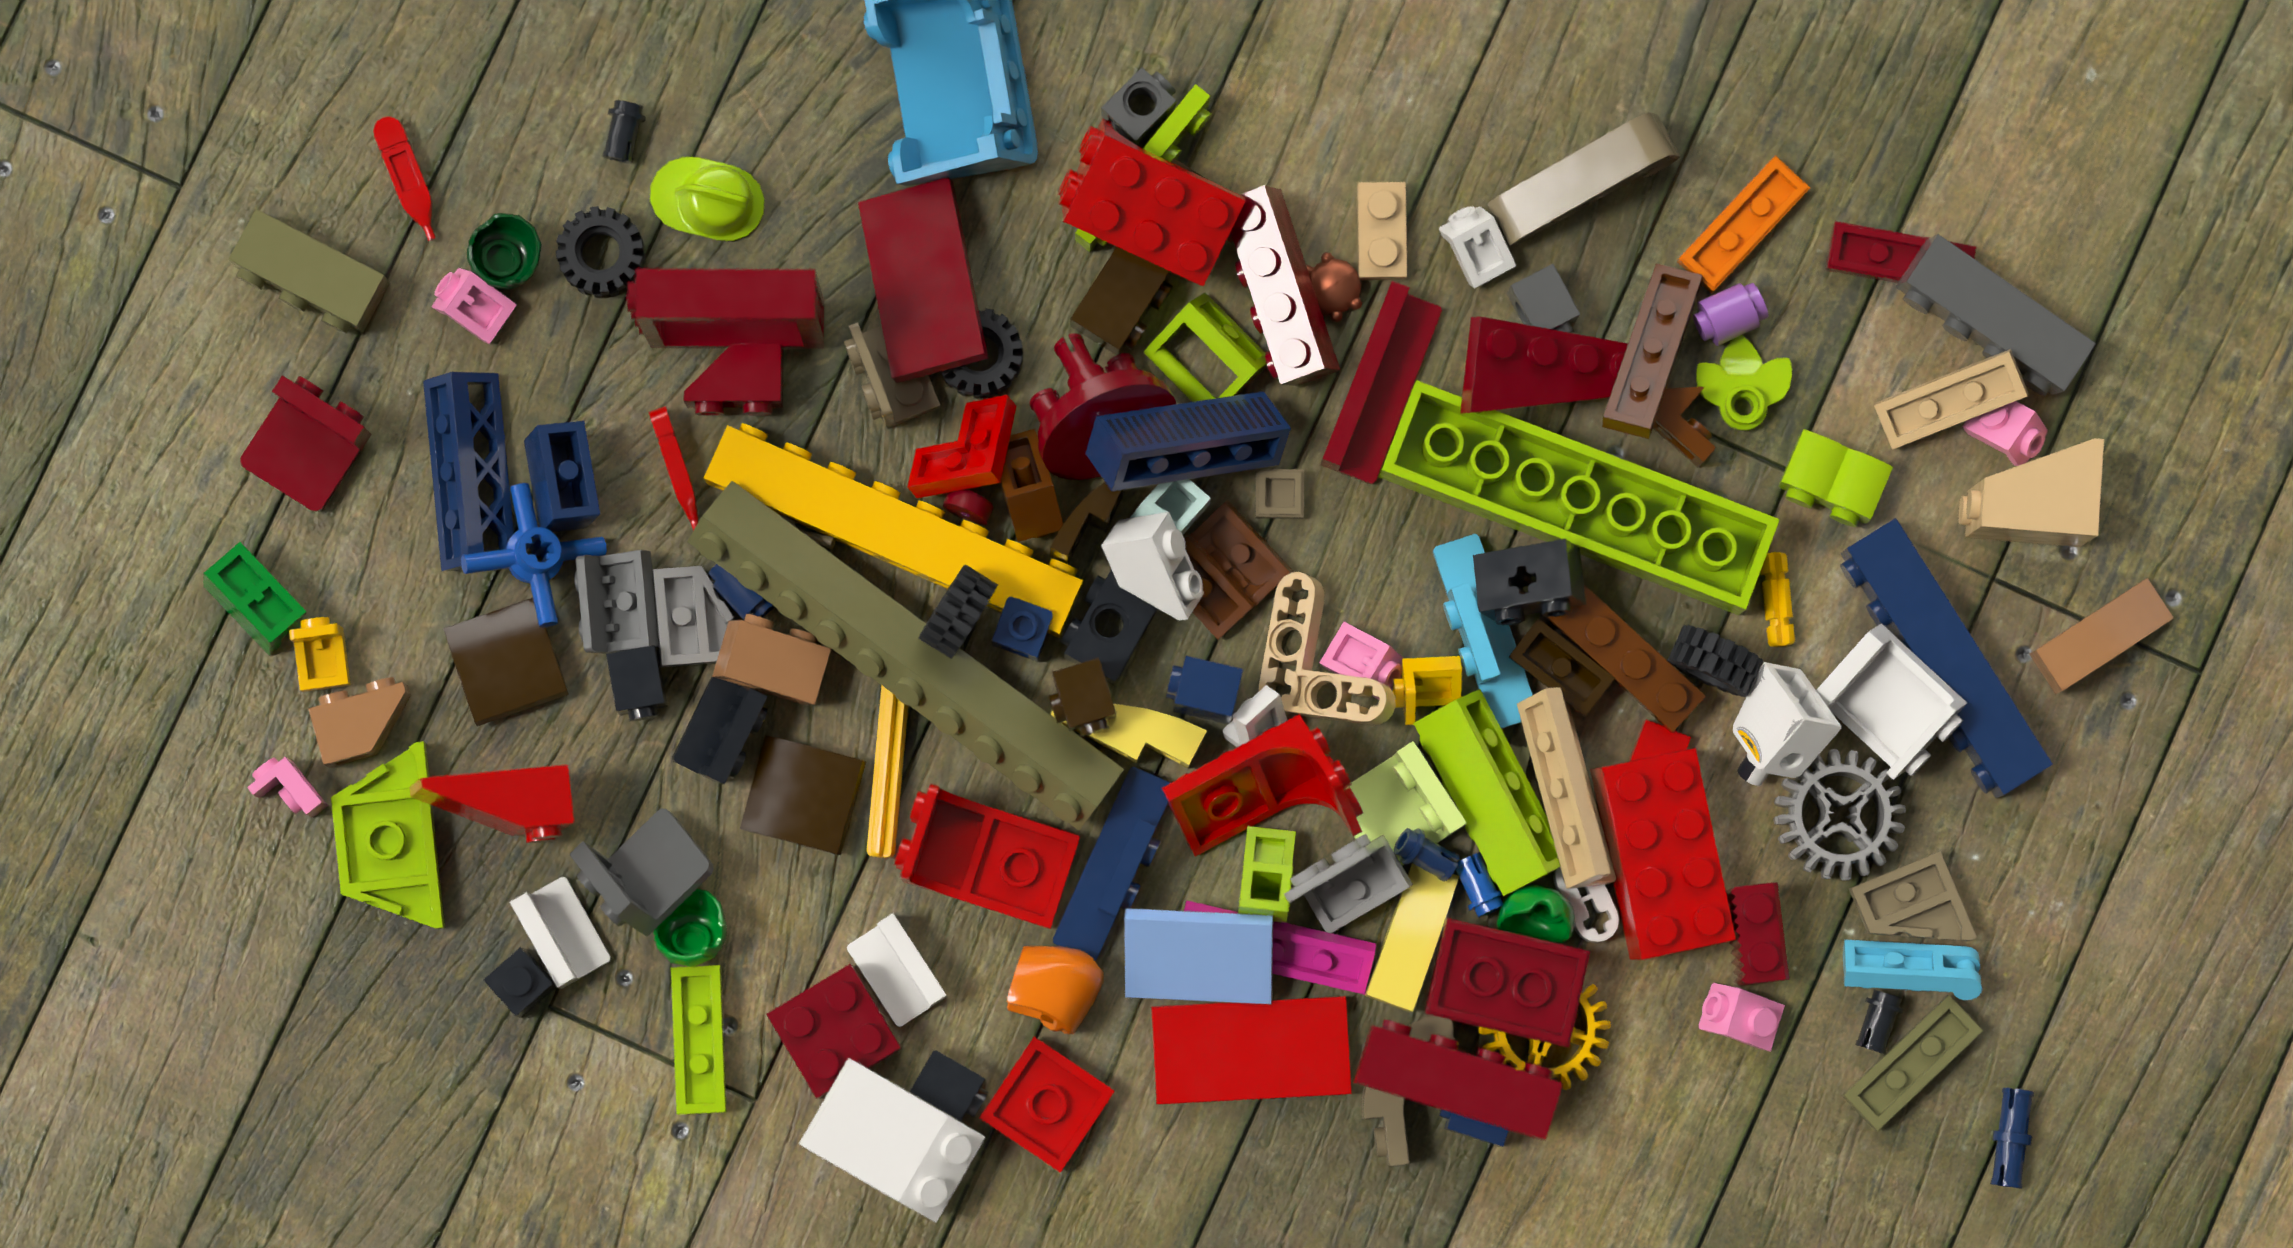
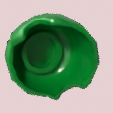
[1497,884,1576,944]
[653,888,727,967]

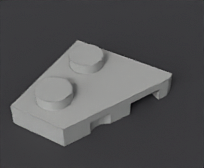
[652,566,734,668]

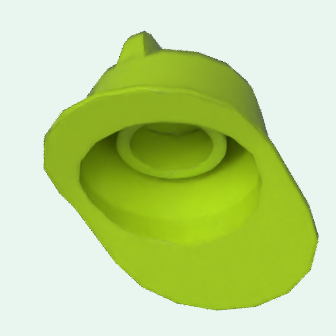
[650,157,764,241]

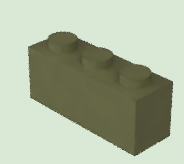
[228,209,390,334]

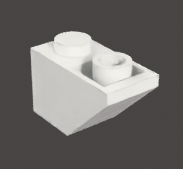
[1101,512,1204,621]

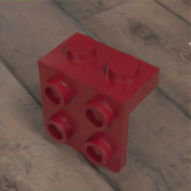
[240,375,372,512]

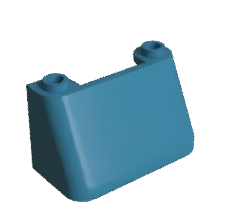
[864,0,1038,186]

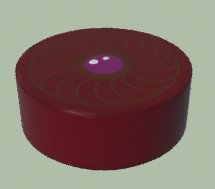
[943,489,994,525]

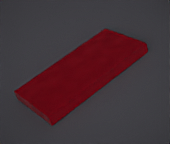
[858,177,988,383]

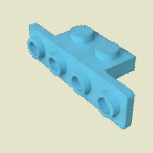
[1433,534,1533,729]

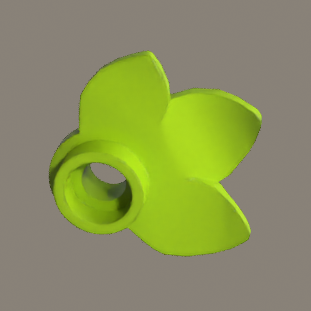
[1696,335,1792,431]

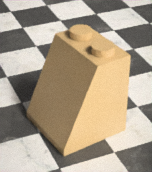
[1958,438,2104,547]

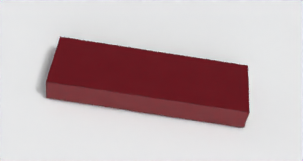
[1825,221,1977,283]

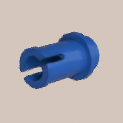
[1455,852,1504,918]

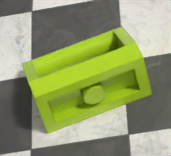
[1143,293,1267,402]

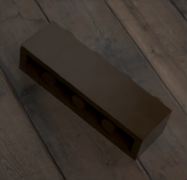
[1070,158,1205,355]

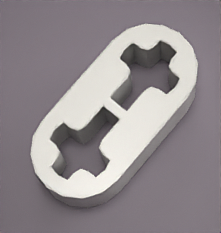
[1553,867,1619,943]

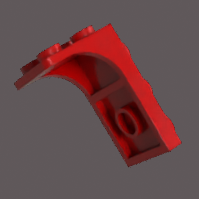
[1058,119,1246,287]
[1162,714,1363,857]
[894,784,1081,930]

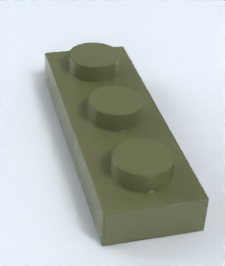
[1841,995,1983,1131]

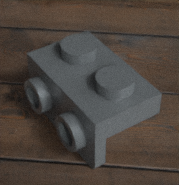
[574,550,659,654]

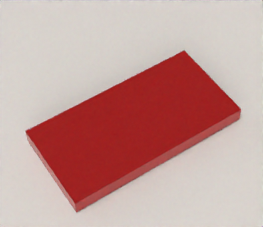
[1151,996,1352,1105]

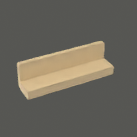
[1517,687,1616,889]

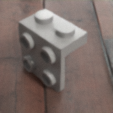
[1284,834,1413,933]

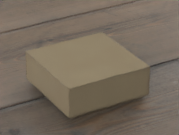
[1255,469,1304,519]

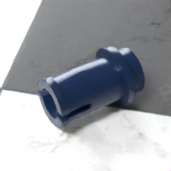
[1394,828,1459,882]

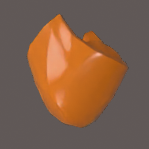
[1007,946,1104,1034]

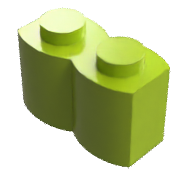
[1778,429,1893,527]

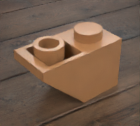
[308,677,411,768]

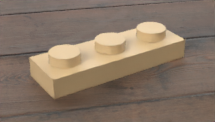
[1874,349,2029,450]

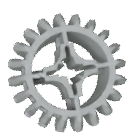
[1773,749,1906,881]

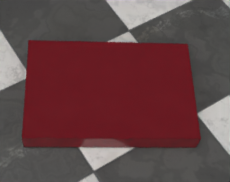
[1424,918,1590,1048]

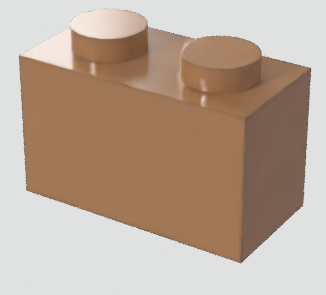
[712,614,831,705]

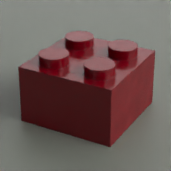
[766,963,902,1099]

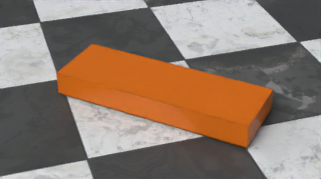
[1676,156,1810,294]

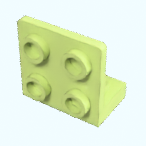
[1345,741,1466,866]

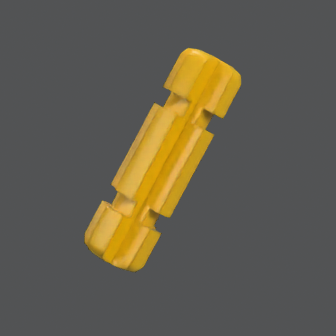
[1761,552,1795,647]

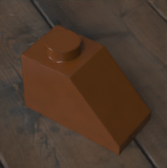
[1000,428,1063,542]

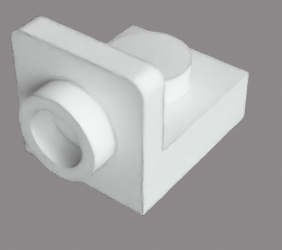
[1439,207,1516,288]
[1223,685,1287,747]

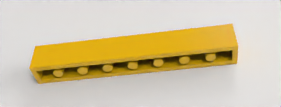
[704,423,1083,638]

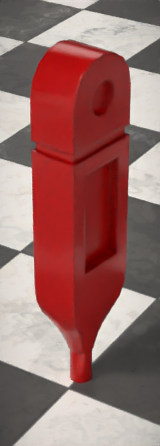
[373,116,436,241]
[649,406,699,531]

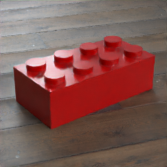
[1590,748,1736,960]

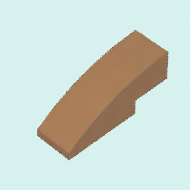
[2029,578,2174,694]

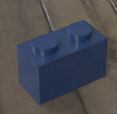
[524,421,600,532]
[1166,656,1243,725]

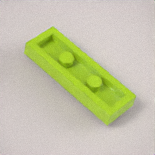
[671,965,727,1115]

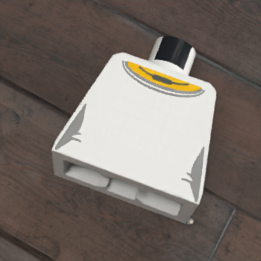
[1733,662,1842,786]

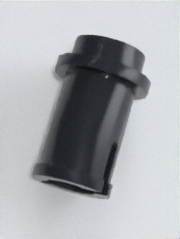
[602,100,646,164]
[1855,989,1904,1054]

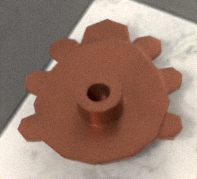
[1306,252,1362,323]

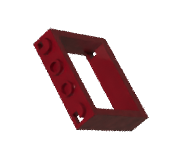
[627,269,824,349]

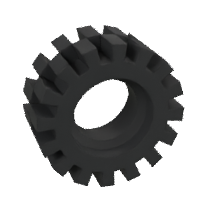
[556,206,646,298]
[940,308,1023,399]
[918,564,998,659]
[1667,625,1763,697]

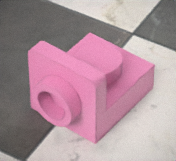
[432,268,517,344]
[1319,622,1404,700]
[247,757,328,817]

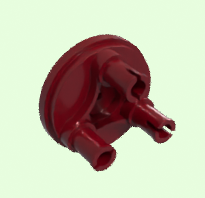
[1029,333,1176,480]

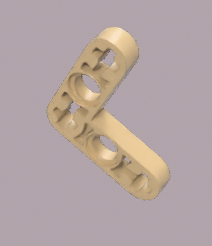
[1259,572,1395,725]

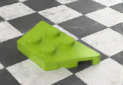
[331,741,445,929]

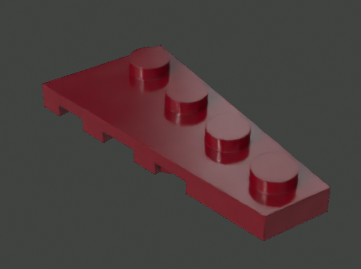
[1460,316,1628,414]

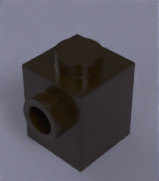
[1048,657,1116,736]

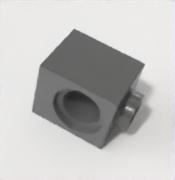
[1101,67,1176,146]
[1507,264,1580,333]

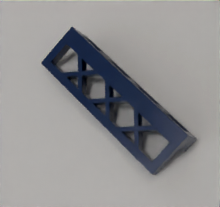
[423,372,514,571]

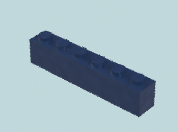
[1840,518,2053,798]

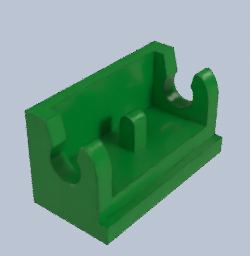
[203,542,307,656]

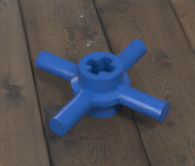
[461,483,607,628]

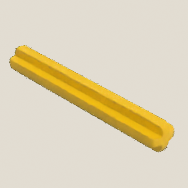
[867,685,908,858]

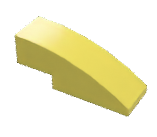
[1050,704,1207,768]
[1365,863,1459,1013]

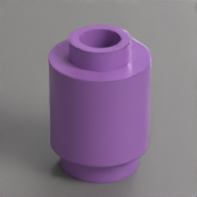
[1693,283,1768,346]

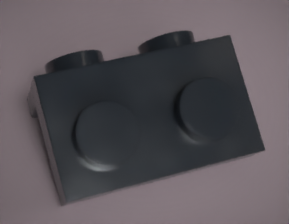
[672,677,768,785]

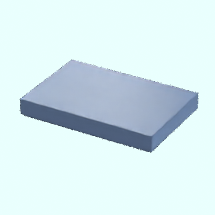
[1125,909,1273,1004]

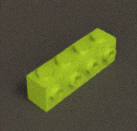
[1413,689,1560,896]

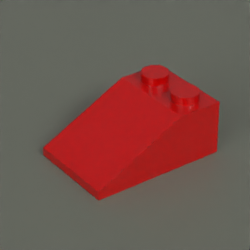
[410,764,574,843]

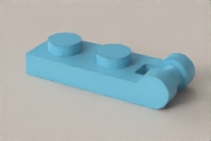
[1843,939,1982,1000]

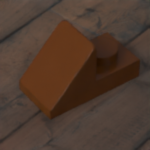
[1653,386,1716,468]

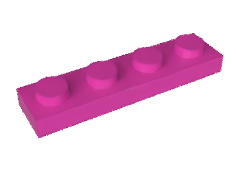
[1184,900,1376,995]

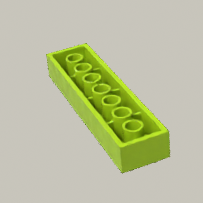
[1379,380,1780,615]

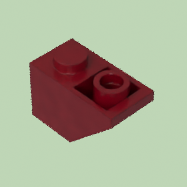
[684,343,783,416]

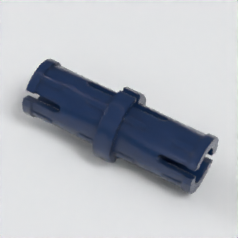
[1990,1087,2034,1189]

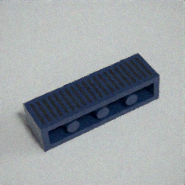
[1086,391,1291,491]

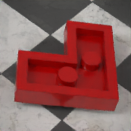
[907,395,1017,498]

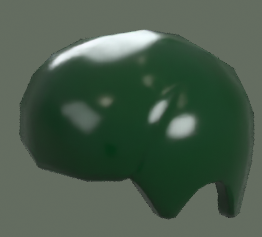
[467,213,542,290]

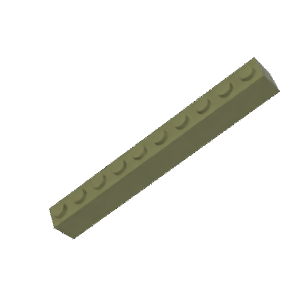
[687,481,1124,830]

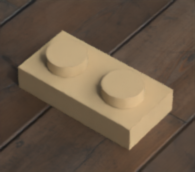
[1357,182,1407,280]

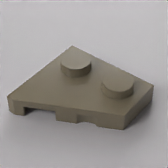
[1849,851,1977,941]

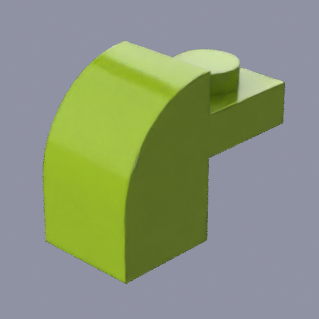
[1238,826,1296,923]

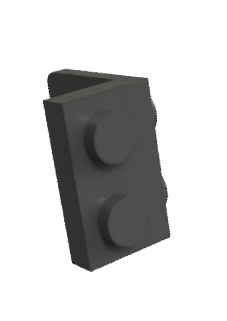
[569,809,714,937]

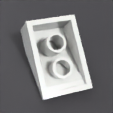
[799,1058,985,1222]

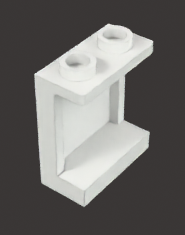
[1816,624,1967,780]

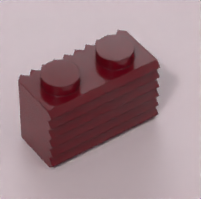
[1726,882,1790,986]

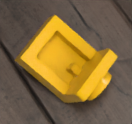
[289,617,351,692]
[1393,656,1462,725]

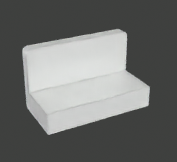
[510,877,611,989]
[847,913,947,1027]

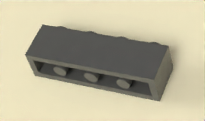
[1896,234,2096,396]

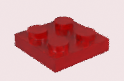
[979,1037,1115,1173]

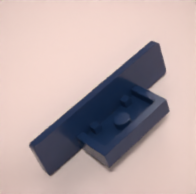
[1053,767,1170,961]

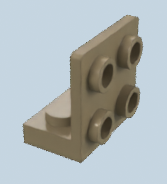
[844,322,941,428]

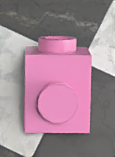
[1962,401,2047,466]
[1699,983,1785,1052]

